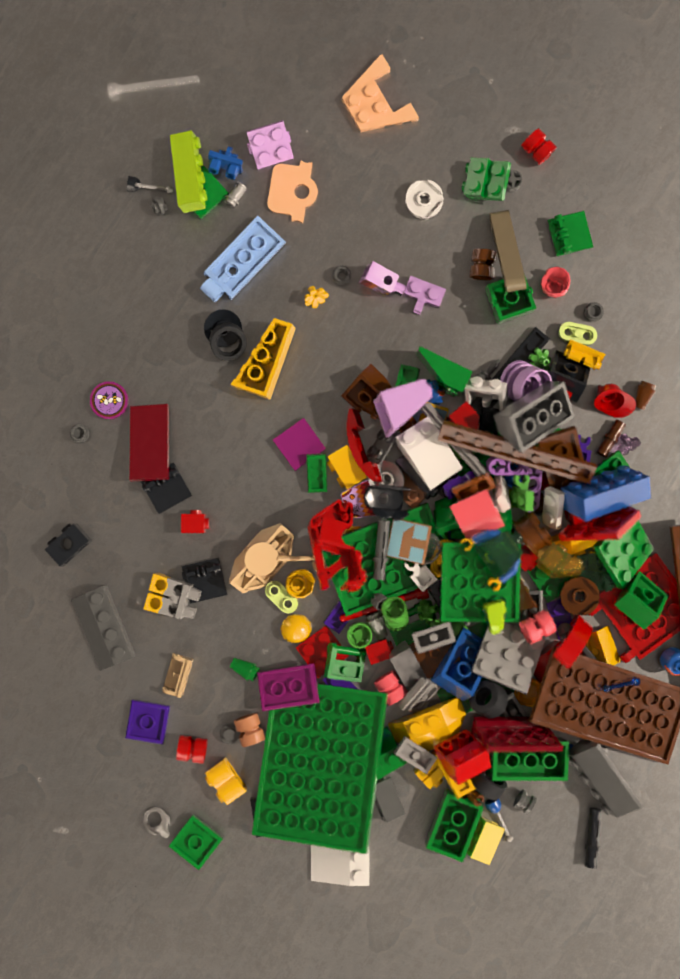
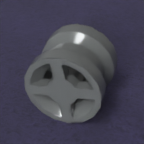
[506,170,522,193]
[513,789,537,814]

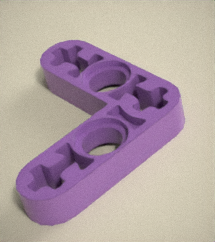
[486,456,542,512]

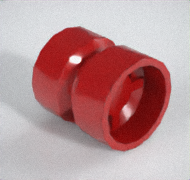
[521,128,557,165]
[176,735,208,764]

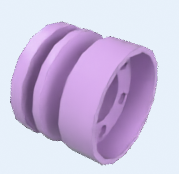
[500,360,552,401]

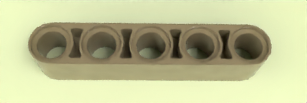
[489,210,526,293]

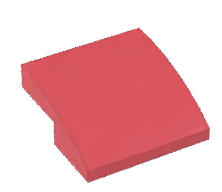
[450,490,505,542]

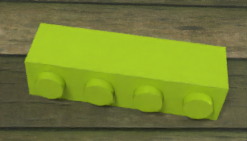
[170,130,207,213]

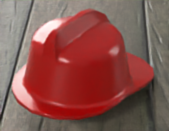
[594,384,636,418]

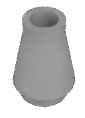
[366,610,388,640]

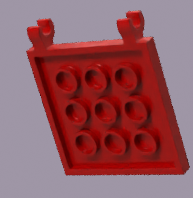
[588,552,680,663]

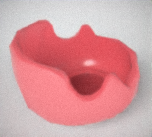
[540,266,571,298]

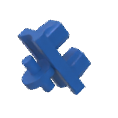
[208,146,243,180]

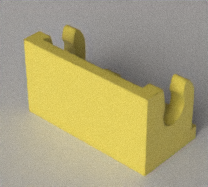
[467,816,505,865]

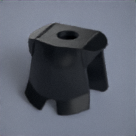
[364,484,411,521]

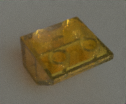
[536,542,585,579]

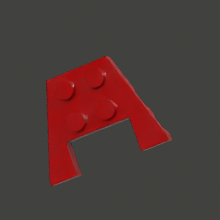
[558,506,641,541]

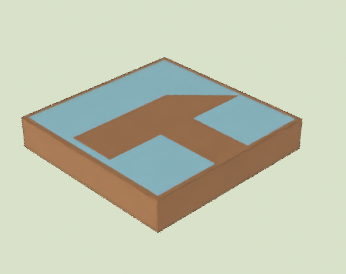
[387,519,432,565]

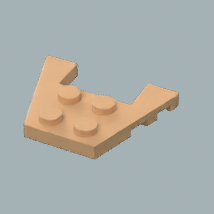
[342,55,419,132]

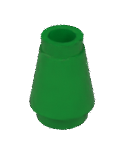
[230,658,260,682]

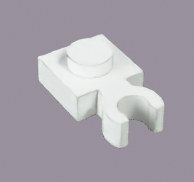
[404,562,437,592]

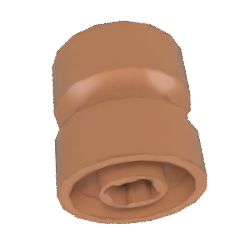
[234,713,266,747]

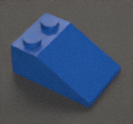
[431,627,482,701]

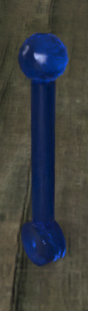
[602,677,641,693]

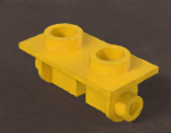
[563,339,606,370]

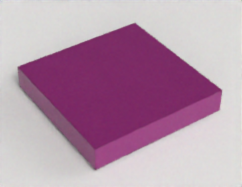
[273,418,326,471]

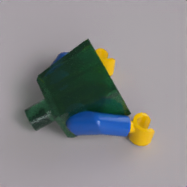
[460,529,523,591]

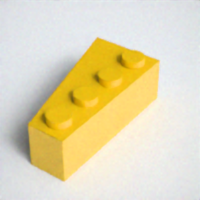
[230,318,296,400]

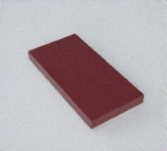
[129,404,169,482]

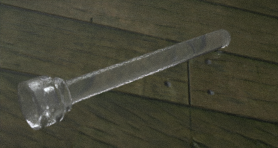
[108,75,199,99]

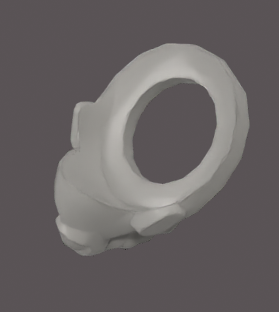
[143,807,170,838]

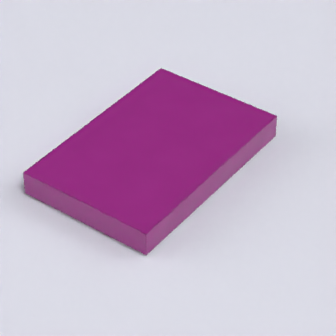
[257,664,320,711]

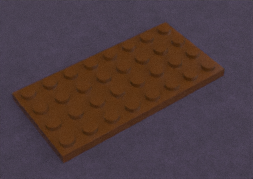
[528,646,680,765]

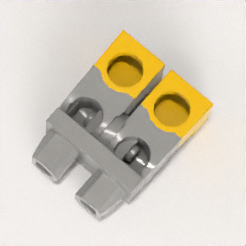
[144,572,202,619]

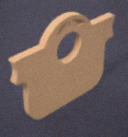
[268,161,318,223]

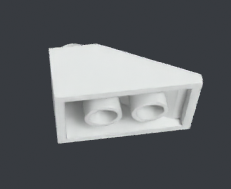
[396,417,462,490]
[311,845,369,886]

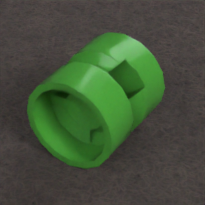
[381,597,409,631]
[347,621,372,648]

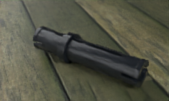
[584,807,602,869]

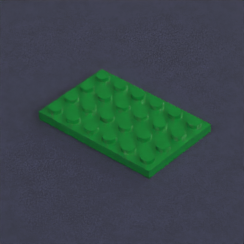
[321,502,441,616]

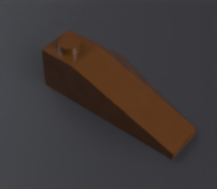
[341,364,417,434]

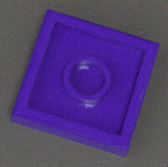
[125,699,170,745]

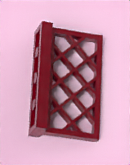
[471,717,563,752]

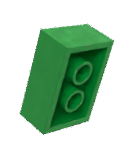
[425,788,484,863]

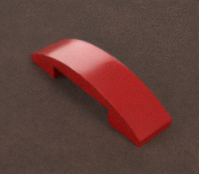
[347,408,383,483]
[553,614,593,669]

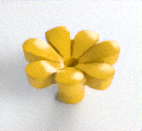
[304,286,328,308]

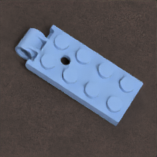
[200,216,286,302]

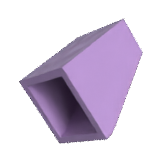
[374,379,432,438]

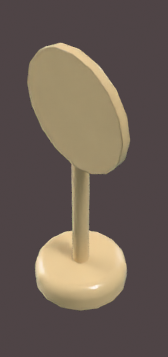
[244,542,325,576]

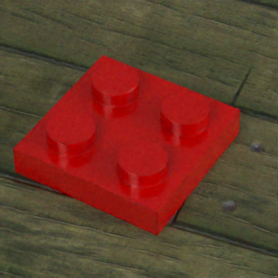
[295,625,349,679]

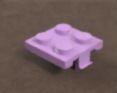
[246,120,294,169]

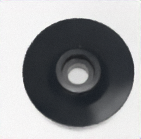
[204,309,242,347]

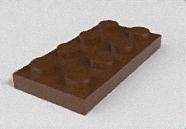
[538,425,584,491]

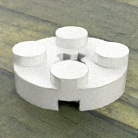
[405,180,443,220]

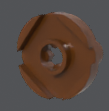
[560,576,599,616]

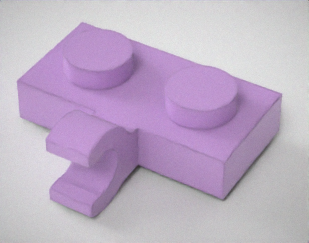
[403,276,446,315]

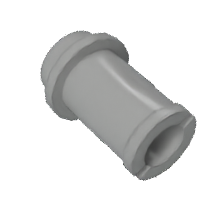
[225,182,247,207]

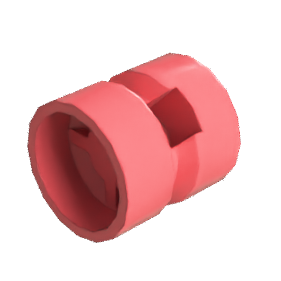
[519,610,556,645]
[374,670,409,706]

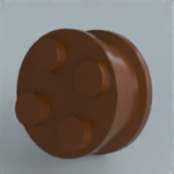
[512,511,553,556]

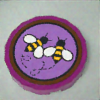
[90,382,129,420]

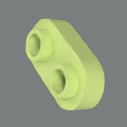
[558,322,597,346]
[265,581,298,614]

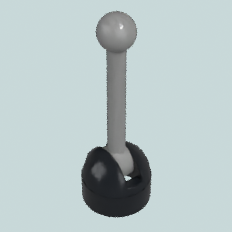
[127,176,173,194]

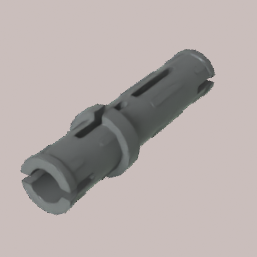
[372,520,390,580]

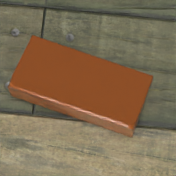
[451,472,496,502]

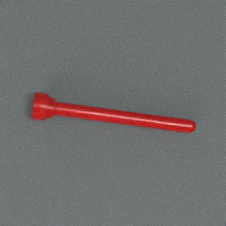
[339,588,429,622]

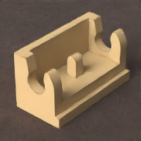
[162,653,194,698]

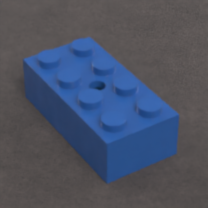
[561,465,651,521]

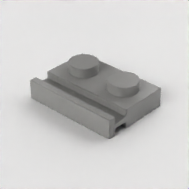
[398,677,441,712]

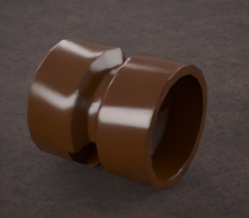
[470,249,497,281]

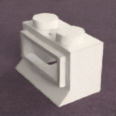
[465,376,509,411]

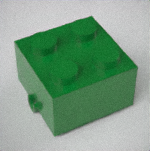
[485,274,537,325]

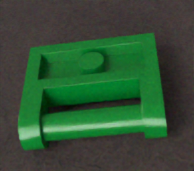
[389,603,430,646]
[324,643,366,683]

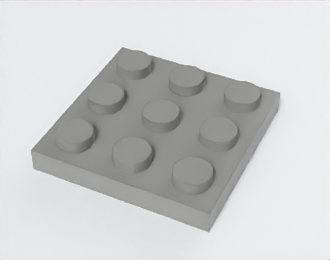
[471,622,545,694]

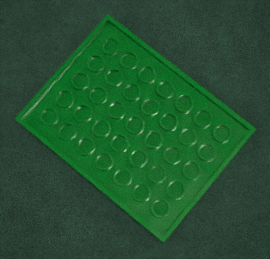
[252,684,388,854]

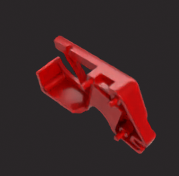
[307,500,366,592]

